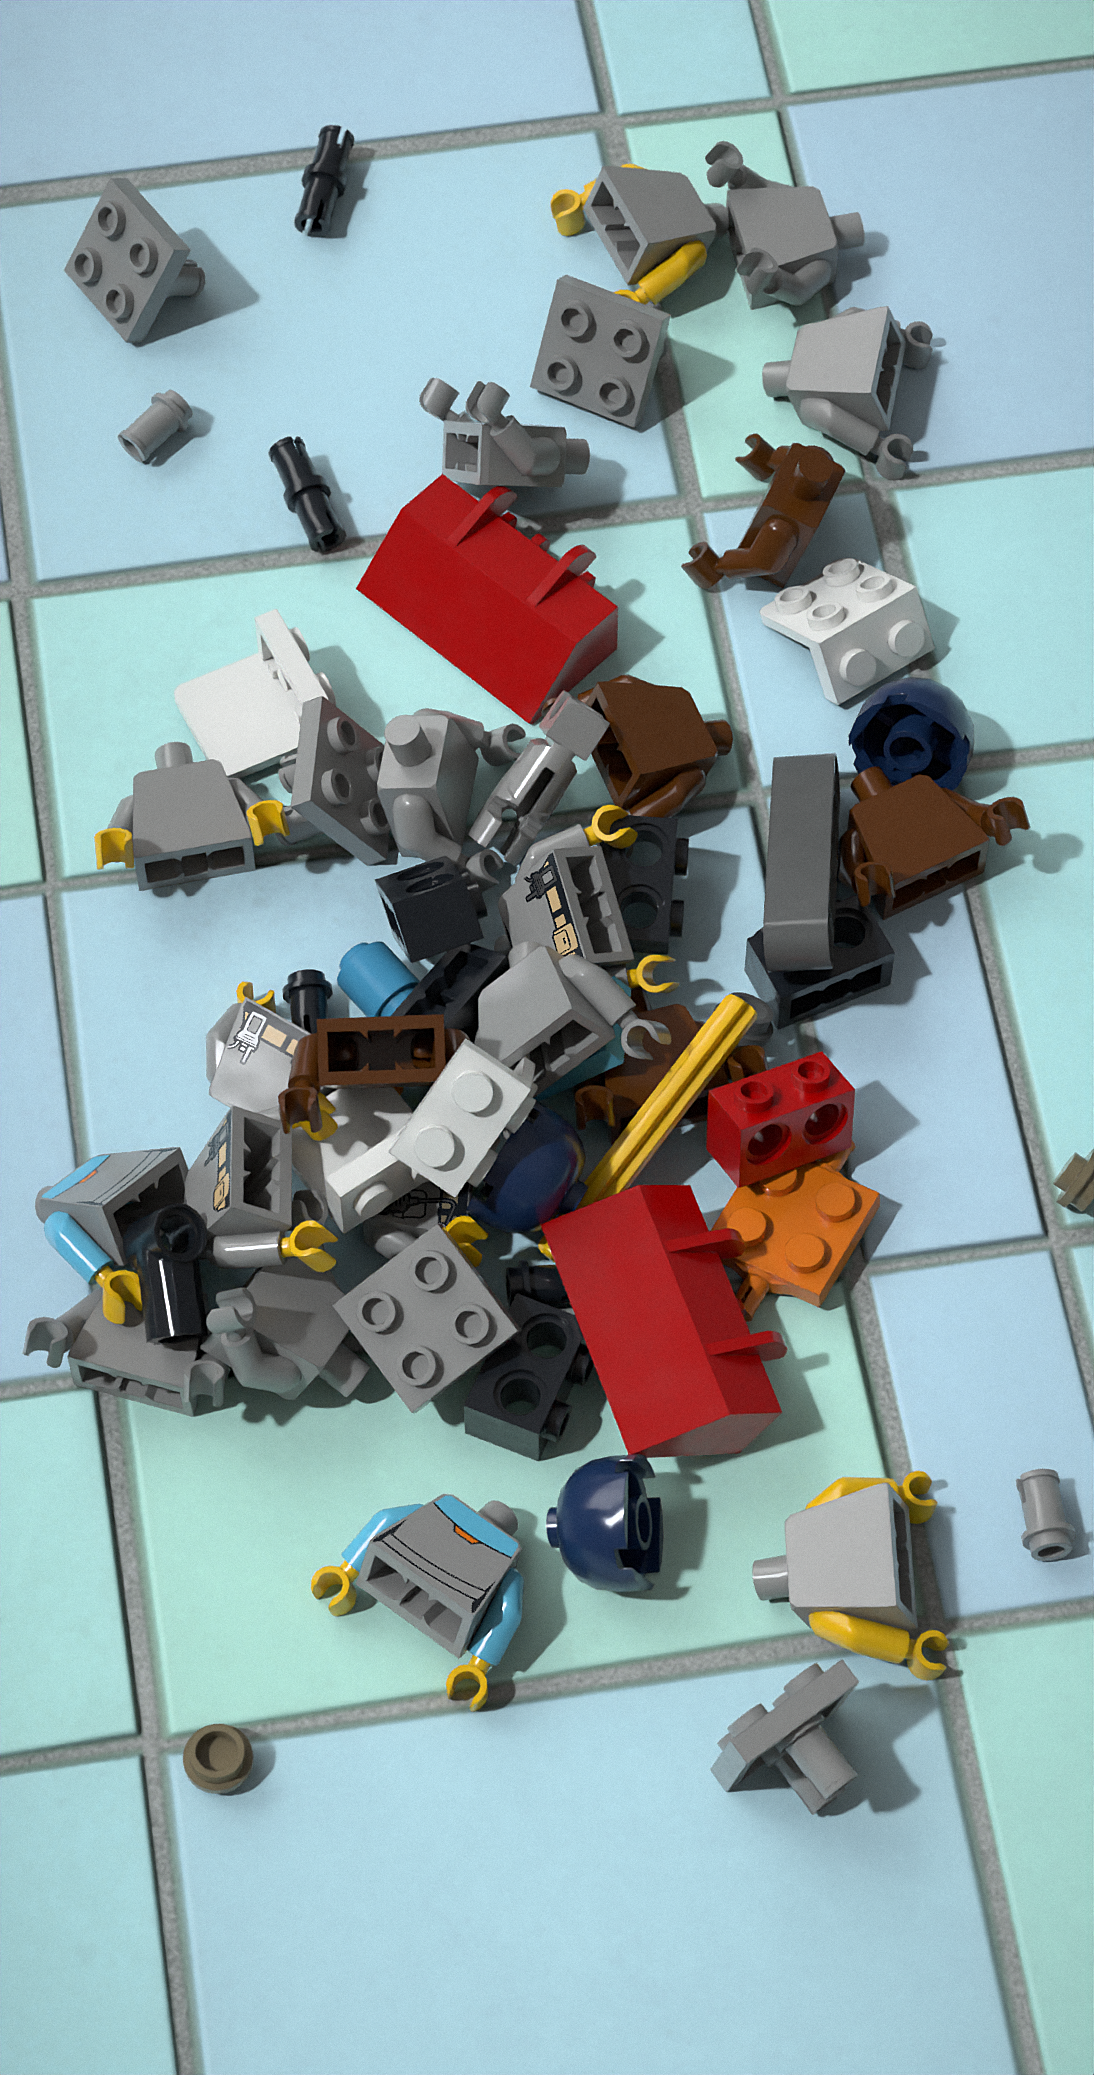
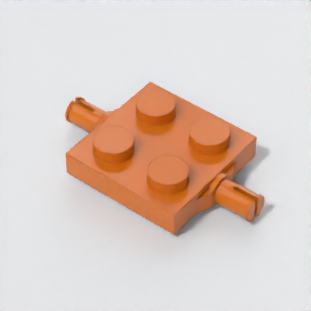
[710,1141,880,1322]

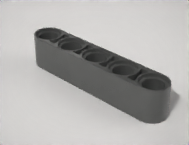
[763,753,840,973]

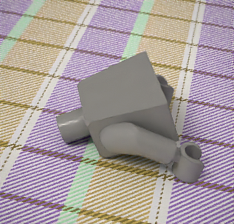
[705,141,865,310]
[762,306,933,481]
[419,378,590,487]
[377,708,526,892]
[474,942,671,1140]
[200,1189,370,1400]
[22,1272,232,1417]

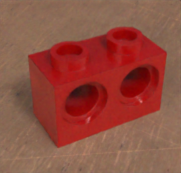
[706,1051,855,1188]

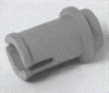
[118,390,193,463]
[1016,1469,1076,1561]

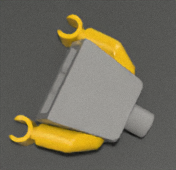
[550,164,729,305]
[752,1470,949,1680]

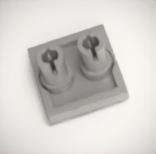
[64,178,205,342]
[530,274,671,428]
[274,696,391,866]
[332,1223,522,1413]
[710,1659,859,1815]

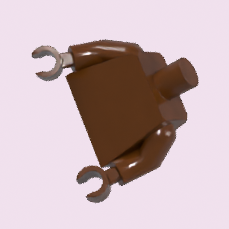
[681,433,846,589]
[541,674,733,859]
[838,766,1031,920]
[572,987,769,1145]
[278,1014,471,1134]

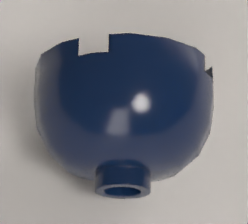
[848,677,974,791]
[466,1100,589,1234]
[546,1454,664,1592]

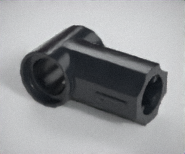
[123,1203,208,1345]

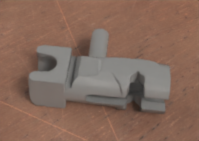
[468,691,610,866]

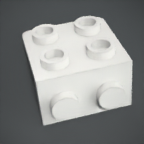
[759,558,935,705]
[174,608,336,779]
[388,1038,538,1197]
[292,1087,429,1234]

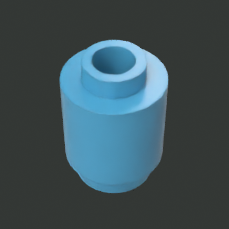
[337,941,420,1017]

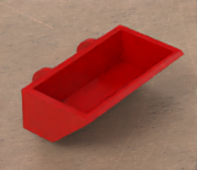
[356,474,618,724]
[540,1185,788,1458]

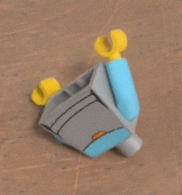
[35,1147,189,1324]
[311,1494,524,1712]

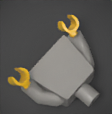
[94,742,290,891]

